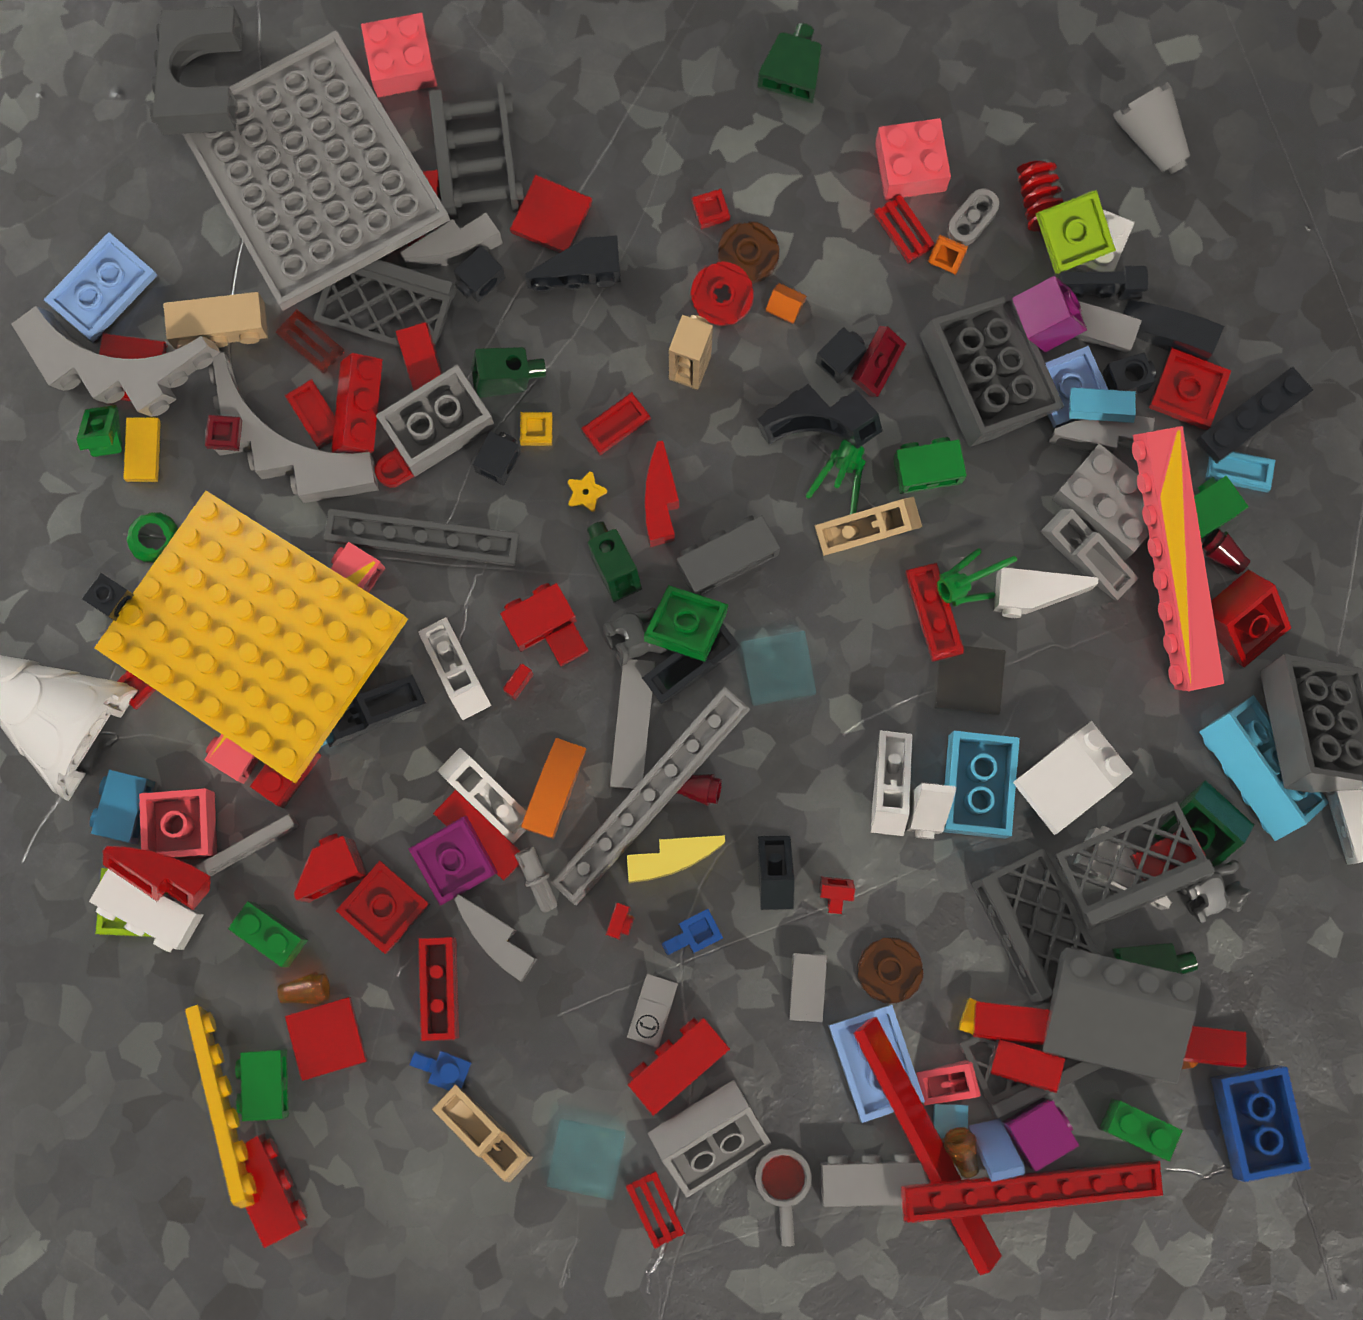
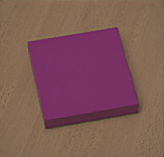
[408,816,498,906]

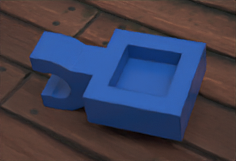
[662,909,723,956]
[409,1050,472,1091]

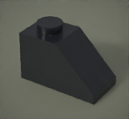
[758,836,794,910]

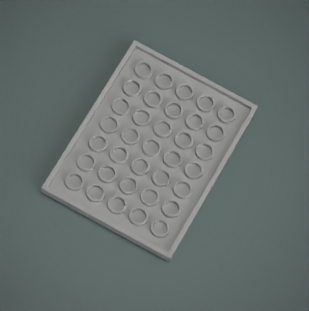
[183,31,450,311]

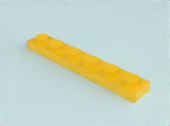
[185,1005,256,1209]

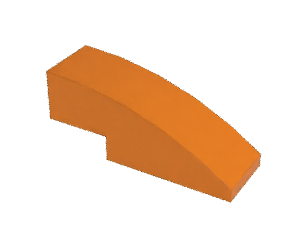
[521,738,587,840]

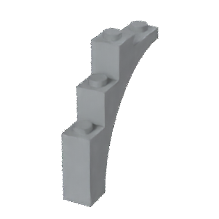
[12,306,221,417]
[205,352,379,503]

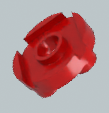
[691,261,754,326]

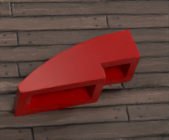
[645,440,679,547]
[103,846,211,910]

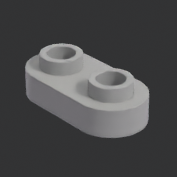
[947,189,999,246]

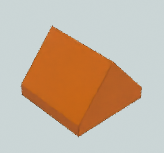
[928,235,968,275]
[765,283,807,324]

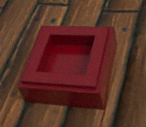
[205,415,243,451]

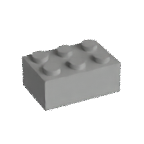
[376,364,495,477]
[1052,443,1149,560]

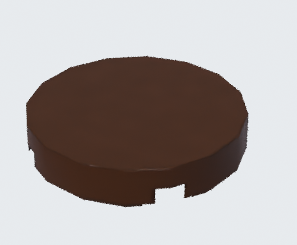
[718,221,779,284]
[857,938,923,1003]

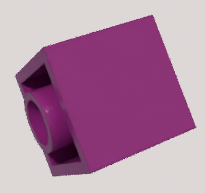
[1012,275,1087,352]
[1002,1097,1079,1172]

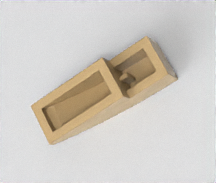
[432,1084,533,1182]

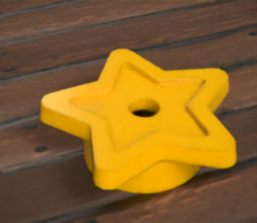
[567,472,607,512]

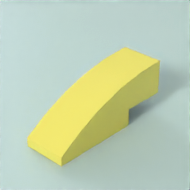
[627,835,725,883]

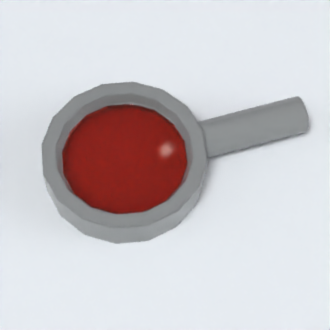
[755,1148,812,1246]

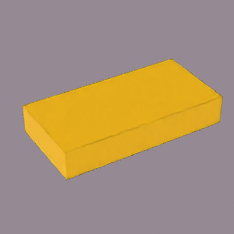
[124,418,161,482]

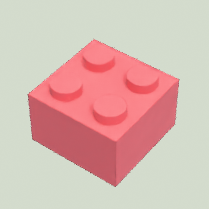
[361,13,437,98]
[875,118,951,200]
[139,788,217,860]

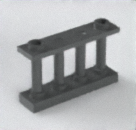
[429,82,524,220]

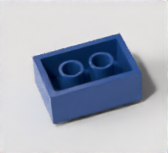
[1210,1065,1311,1182]

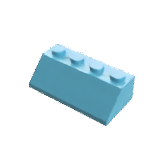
[1200,695,1329,841]

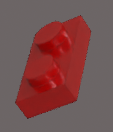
[606,903,635,940]

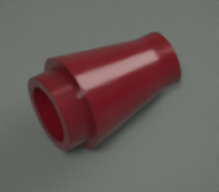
[1202,529,1251,575]
[676,774,722,806]

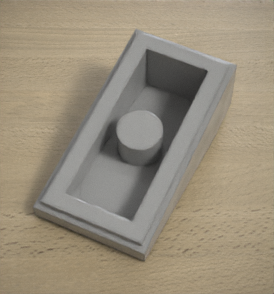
[789,953,827,1022]

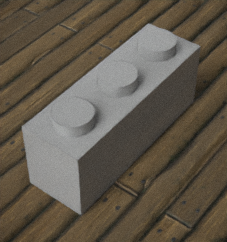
[820,1154,925,1207]

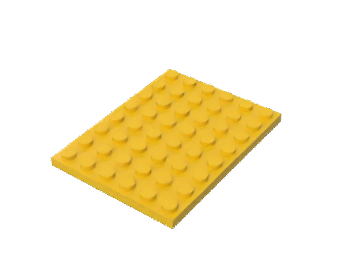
[94,490,408,783]

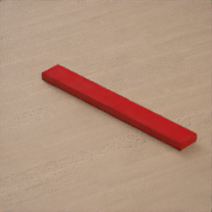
[973,1001,1246,1068]
[854,1016,1002,1275]
[901,1160,1163,1223]

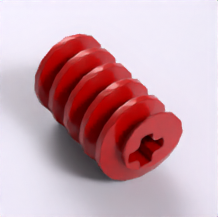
[1016,161,1064,232]

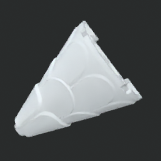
[0,655,138,801]

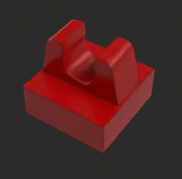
[819,876,855,914]

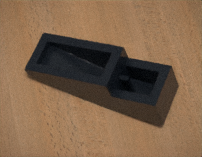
[1122,300,1224,361]
[642,623,742,704]
[326,675,426,747]

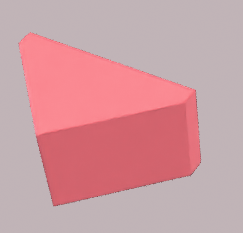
[916,1060,981,1106]

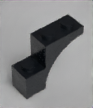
[757,384,883,449]

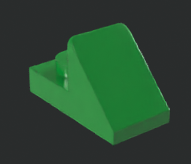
[76,405,122,457]

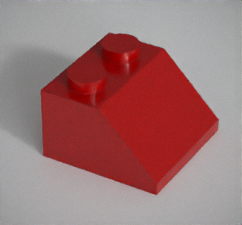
[1211,569,1292,668]
[294,833,368,903]

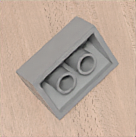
[648,1080,772,1198]

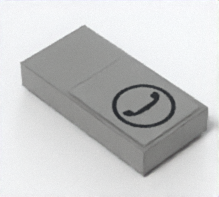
[627,974,678,1047]

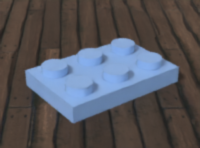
[44,232,157,343]
[828,1005,925,1123]

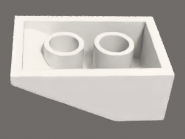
[1013,721,1133,835]

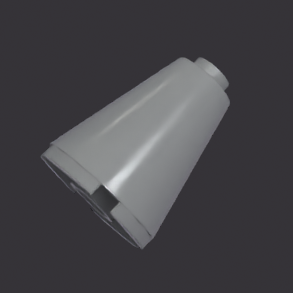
[1113,82,1190,174]

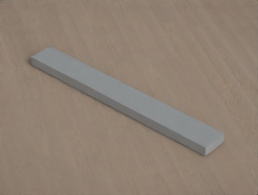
[551,686,750,906]

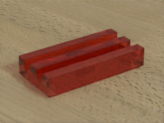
[276,309,345,374]

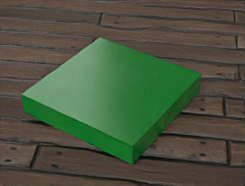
[644,585,728,662]

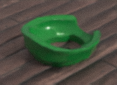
[127,512,178,563]

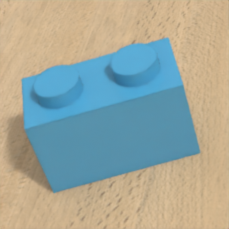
[90,770,155,845]

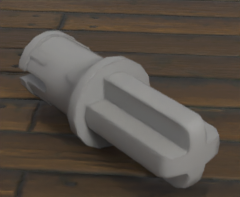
[515,847,557,912]

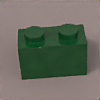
[1154,780,1255,866]

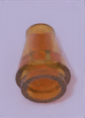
[278,971,330,1005]
[943,1127,979,1178]

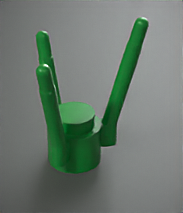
[805,440,866,515]
[937,548,1017,607]

